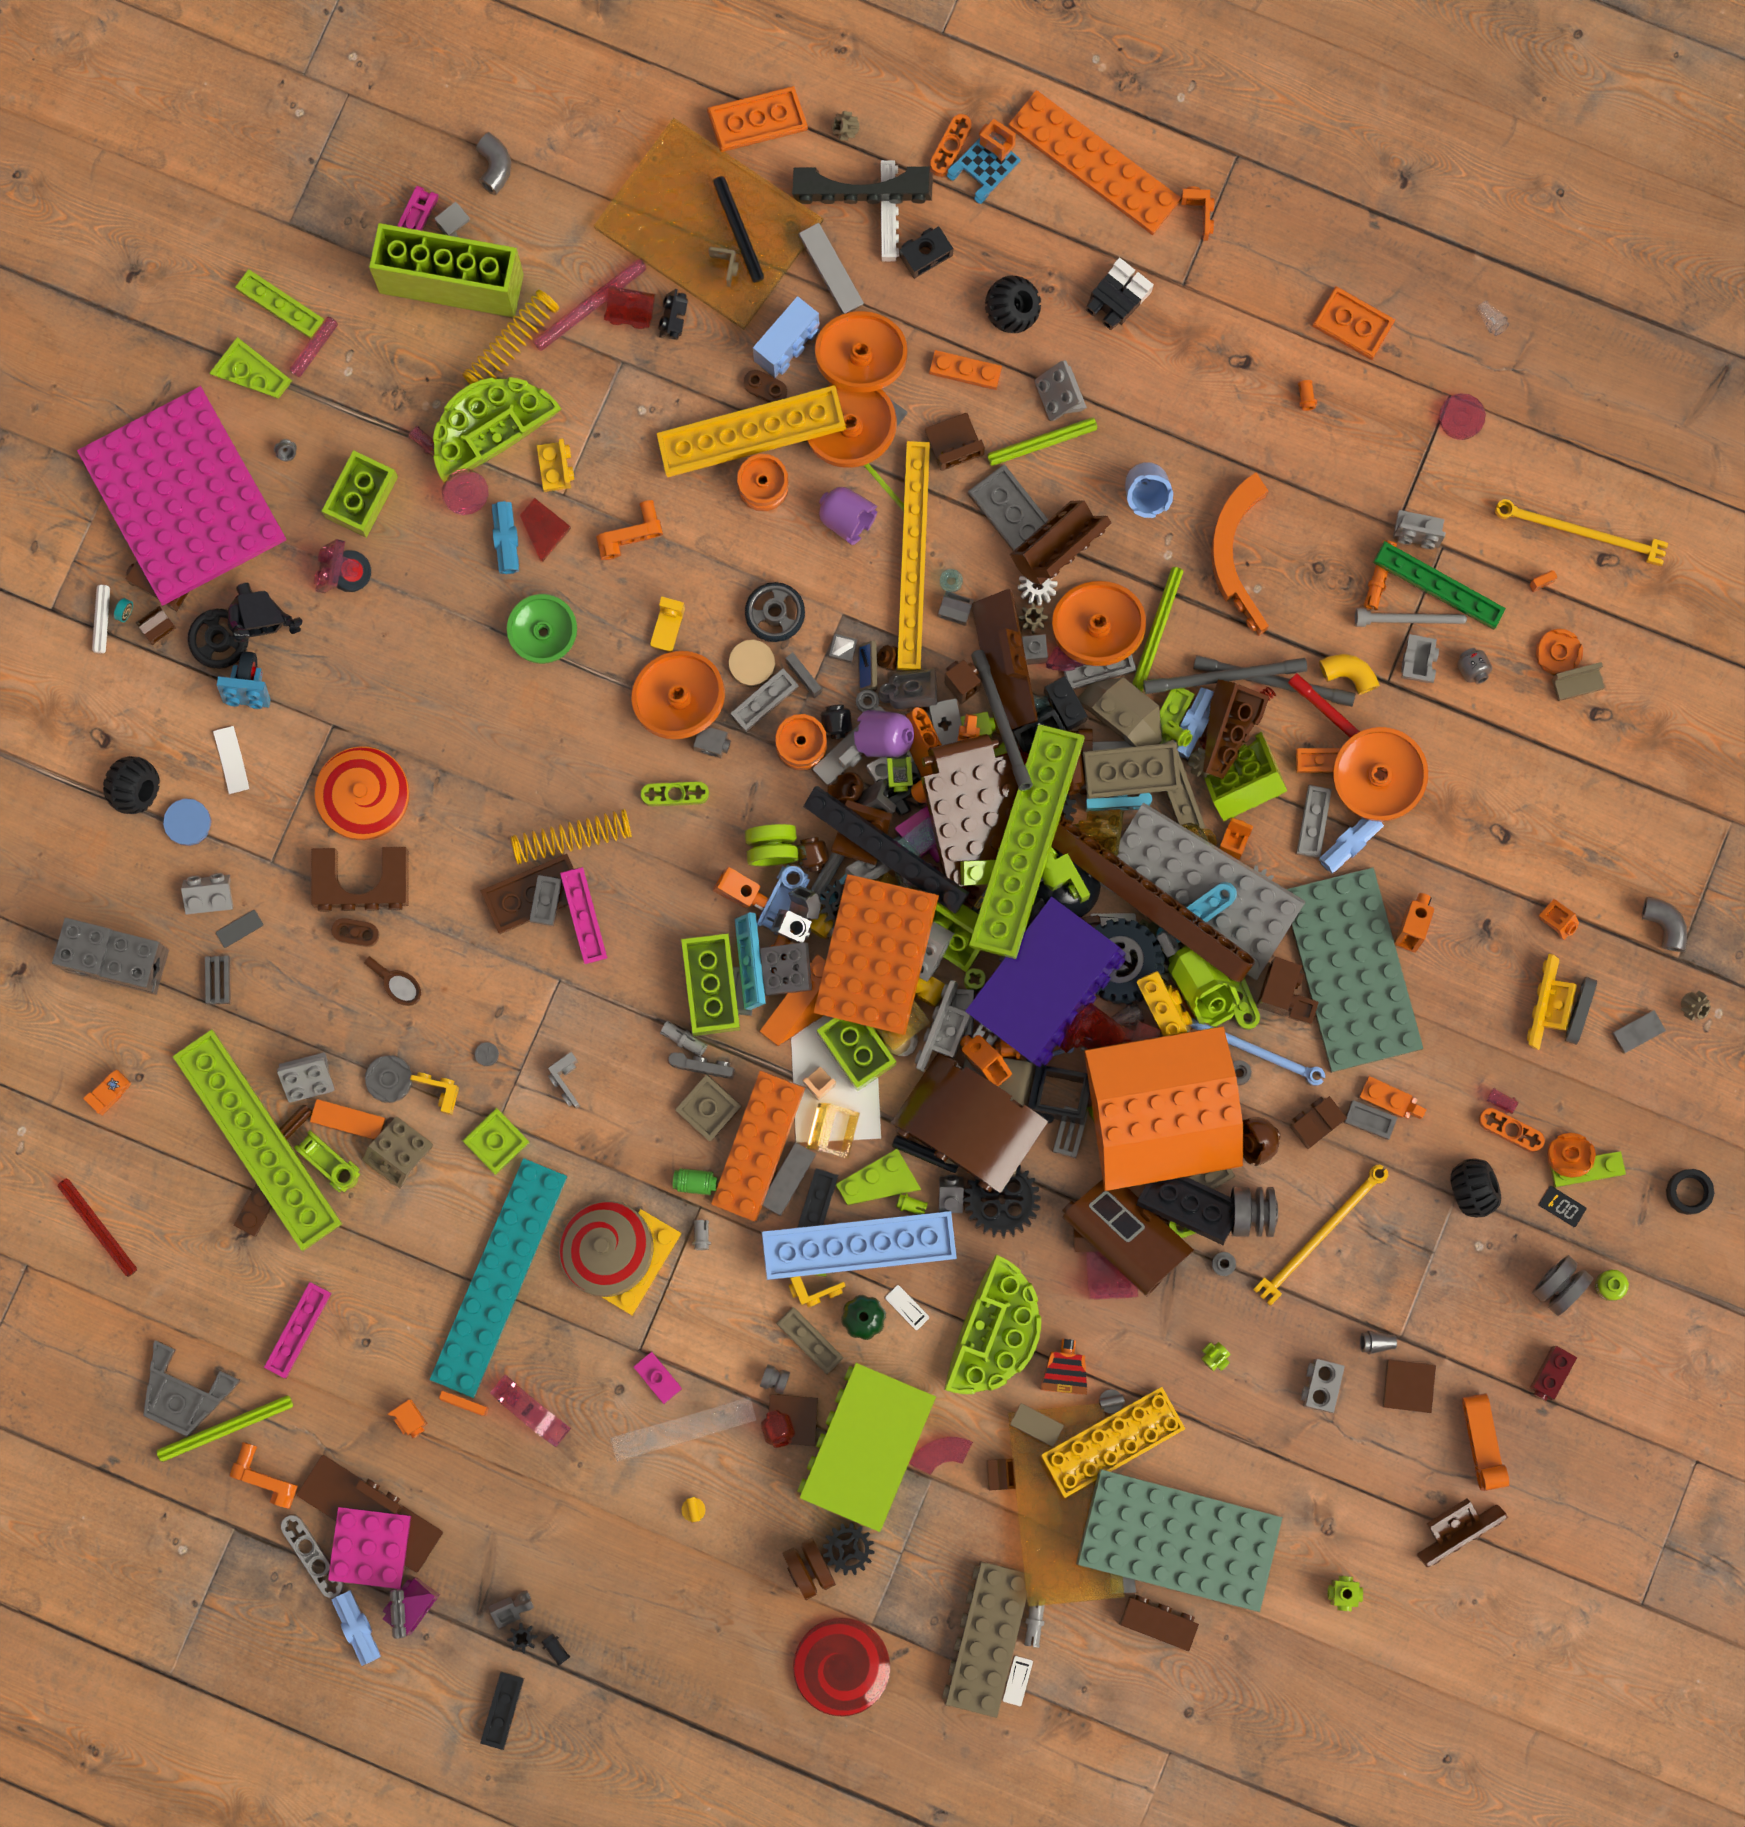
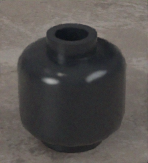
[821,704,852,739]

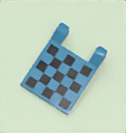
[947,137,1021,204]

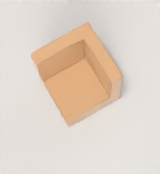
[803,1067,836,1100]

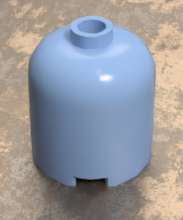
[1125,462,1173,518]

